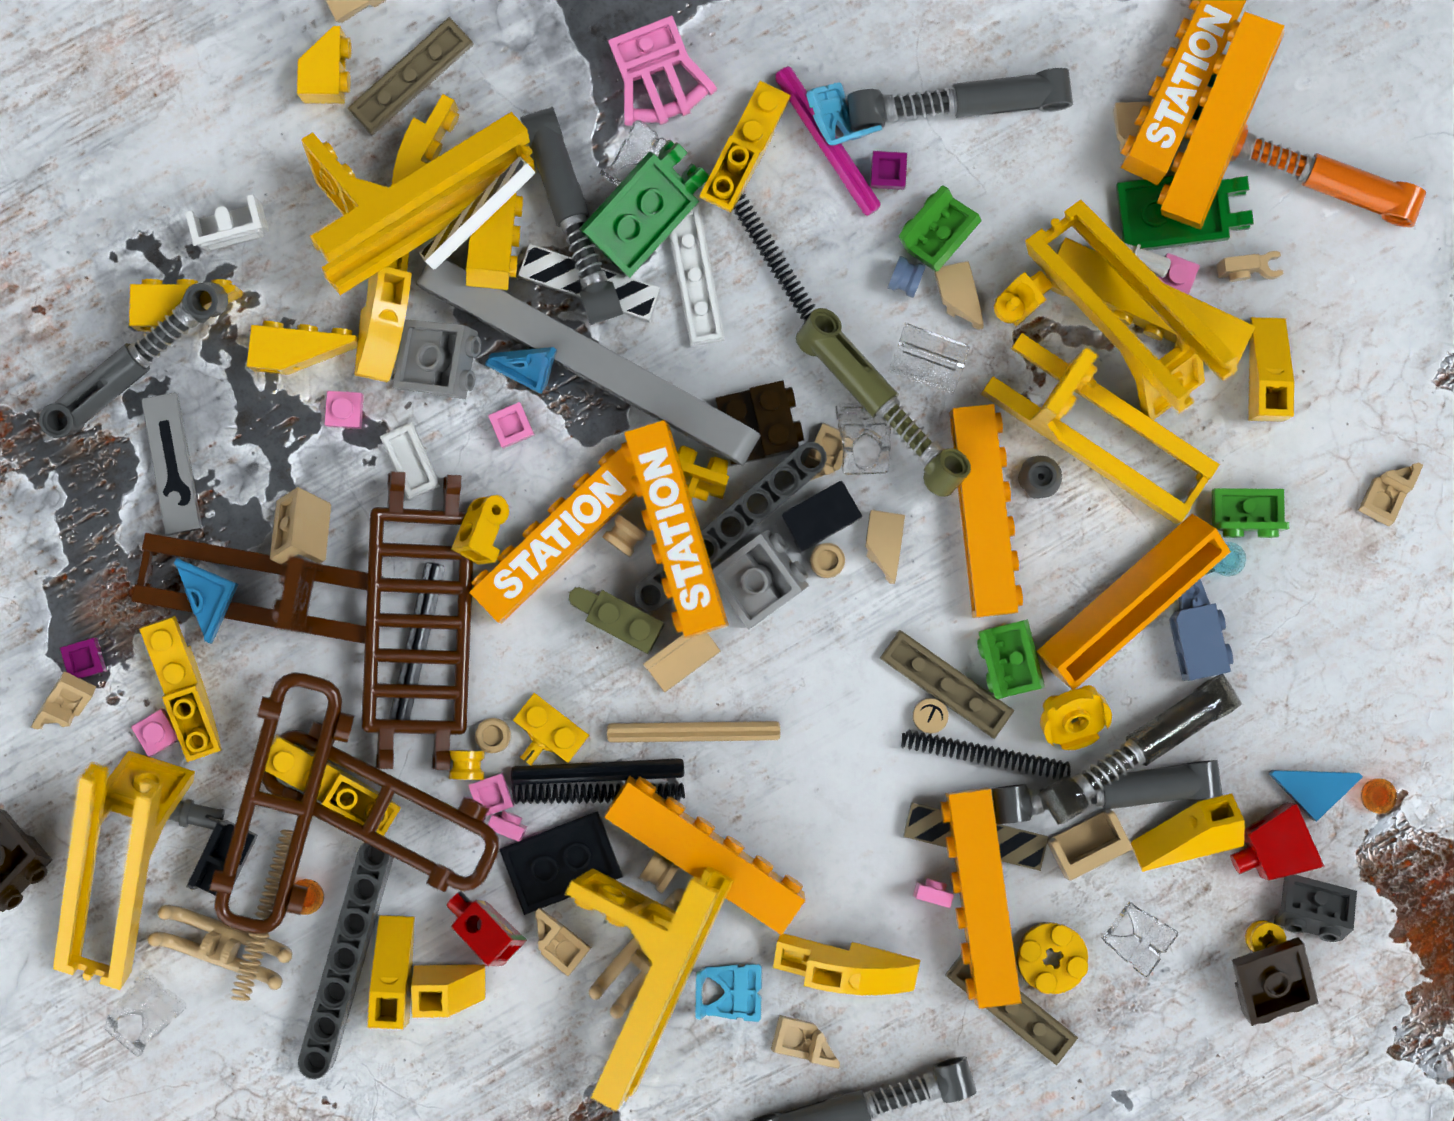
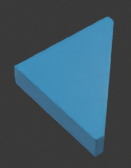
[485,347,557,394]
[174,558,239,644]
[1269,770,1363,822]

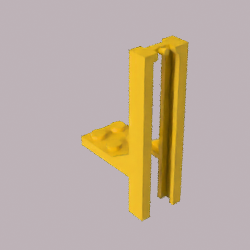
[301,112,536,295]
[1025,199,1237,420]
[980,333,1220,524]
[53,751,195,990]
[566,867,734,1111]

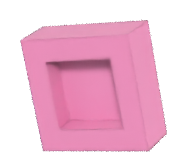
[1157,253,1200,295]
[325,391,364,429]
[488,402,534,449]
[131,709,179,757]
[468,773,514,816]
[488,810,528,842]
[913,878,954,908]

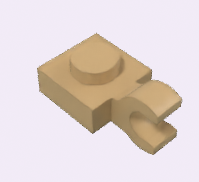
[1216,251,1283,282]

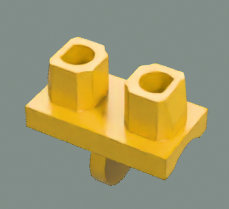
[994,271,1053,327]
[677,445,729,502]

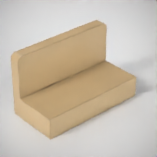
[270,487,331,564]
[643,633,721,692]

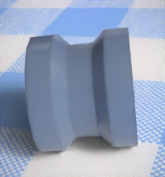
[888,256,926,298]

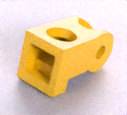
[451,495,509,565]

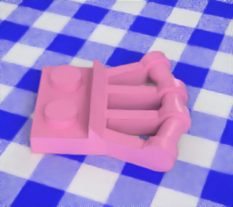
[608,15,717,126]

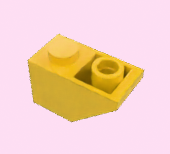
[297,26,352,104]
[411,964,485,1018]

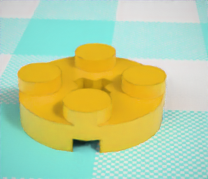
[1040,685,1112,750]
[1016,922,1088,994]

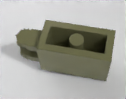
[568,586,665,655]

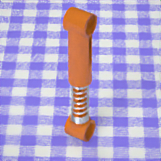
[1230,124,1427,227]

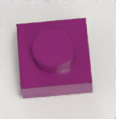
[870,151,907,190]
[60,638,107,679]

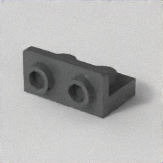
[1274,874,1357,942]

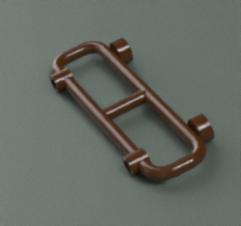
[210,673,355,934]
[262,721,499,892]

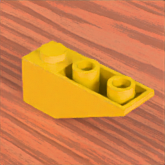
[466,192,523,290]
[129,279,243,332]
[1248,317,1294,422]
[247,321,358,375]
[1131,793,1244,872]
[367,915,415,1029]

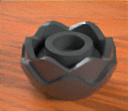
[1018,456,1062,499]

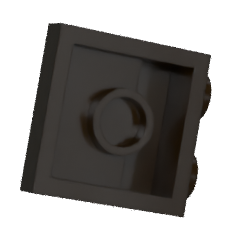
[716,380,804,466]
[0,809,52,912]
[1232,937,1319,1026]

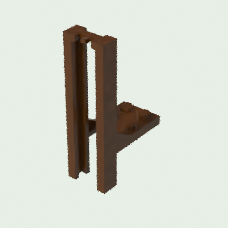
[131,533,384,644]

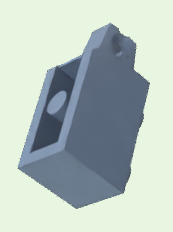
[1169,579,1233,681]

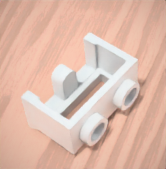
[185,194,269,252]

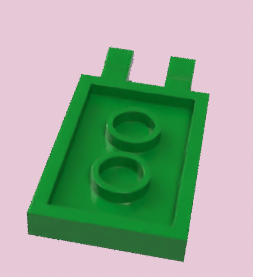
[579,140,709,278]
[1116,176,1254,250]

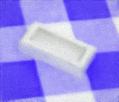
[380,422,441,500]

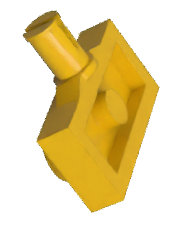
[513,693,590,766]

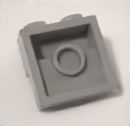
[392,319,481,399]
[713,529,809,630]

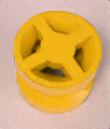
[449,750,485,780]
[1245,920,1287,952]

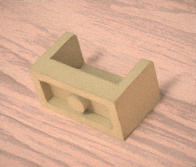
[1047,809,1133,881]

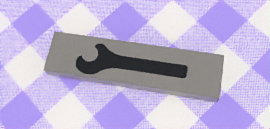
[141,392,203,536]

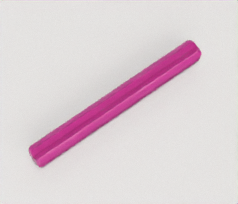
[775,66,881,216]

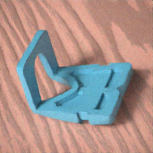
[806,82,882,145]
[695,964,762,1022]

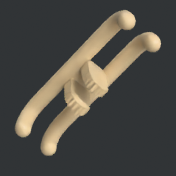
[589,888,685,1019]
[148,905,293,990]

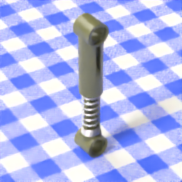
[796,308,971,497]

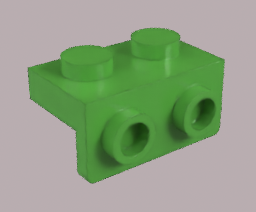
[899,185,982,272]
[1212,488,1290,538]
[977,619,1045,700]

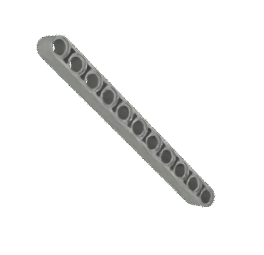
[416,260,761,466]

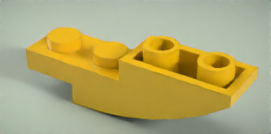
[699,81,791,213]
[391,94,459,186]
[354,253,412,382]
[139,615,221,762]
[265,735,401,836]
[773,933,921,995]

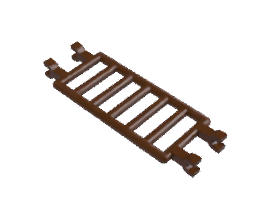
[361,471,473,770]

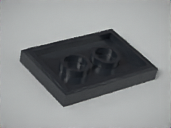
[499,811,623,915]

